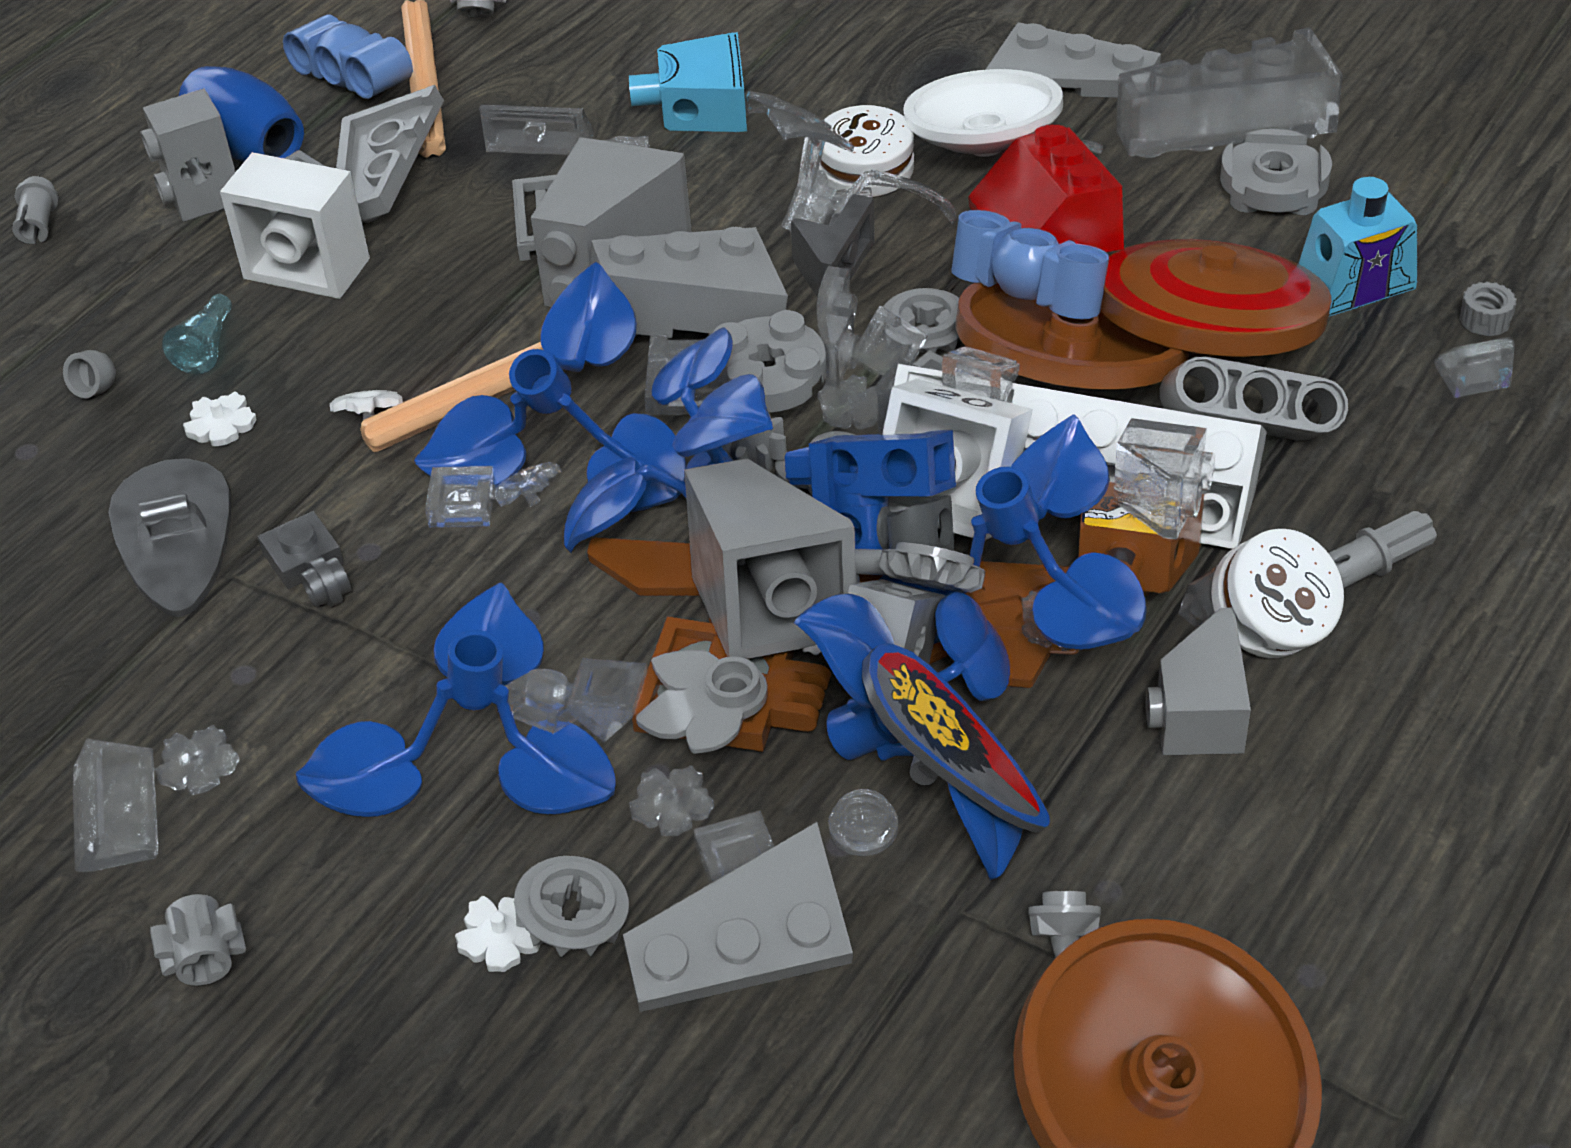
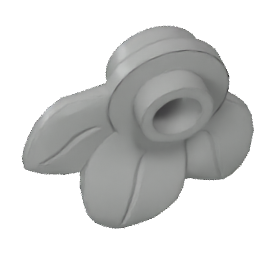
[636,650,768,754]

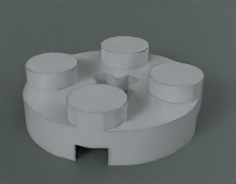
[1220,129,1332,215]
[710,310,827,412]

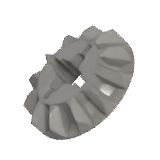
[879,288,961,357]
[879,542,986,593]
[514,856,629,957]

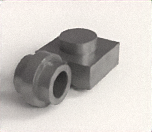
[258,511,351,608]

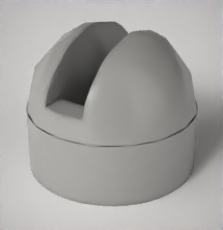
[63,350,116,398]

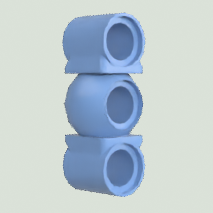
[283,14,413,99]
[951,210,1109,319]

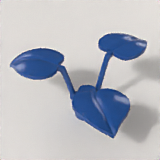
[414,262,687,512]
[564,327,773,554]
[879,414,1147,649]
[296,583,616,817]
[794,592,1022,880]

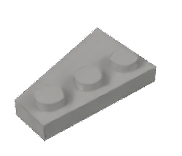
[985,22,1161,98]
[336,85,444,223]
[623,822,853,1012]

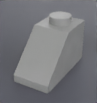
[1146,608,1251,755]

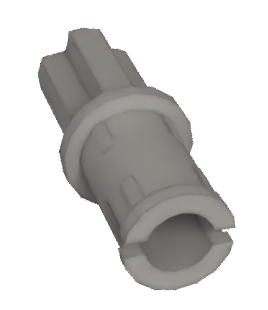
[1329,511,1437,589]

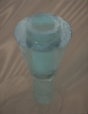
[162,294,232,374]

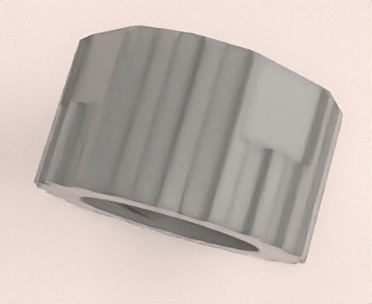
[1459,281,1517,336]

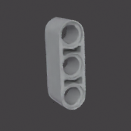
[1159,357,1348,440]

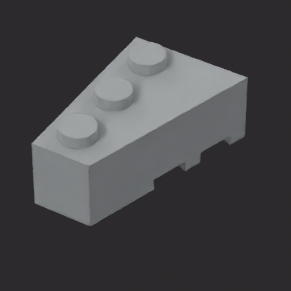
[589,227,788,338]

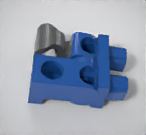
[784,430,956,551]

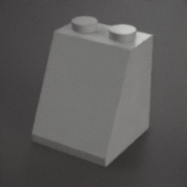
[531,137,692,307]
[684,459,856,659]

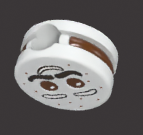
[815,105,914,197]
[1211,529,1344,658]

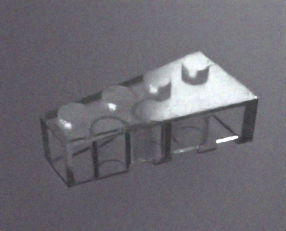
[1116,27,1343,158]

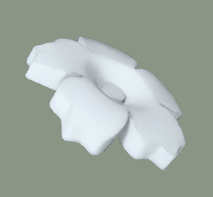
[330,390,403,420]
[183,391,257,446]
[455,896,541,972]

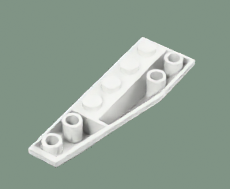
[894,364,1267,549]

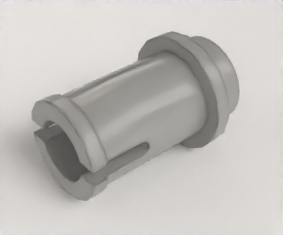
[12,176,59,244]

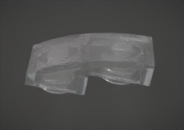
[817,266,862,390]

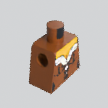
[1079,482,1205,593]

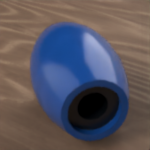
[179,66,304,163]

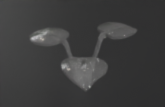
[746,91,957,231]

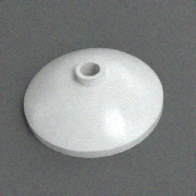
[903,69,1063,157]

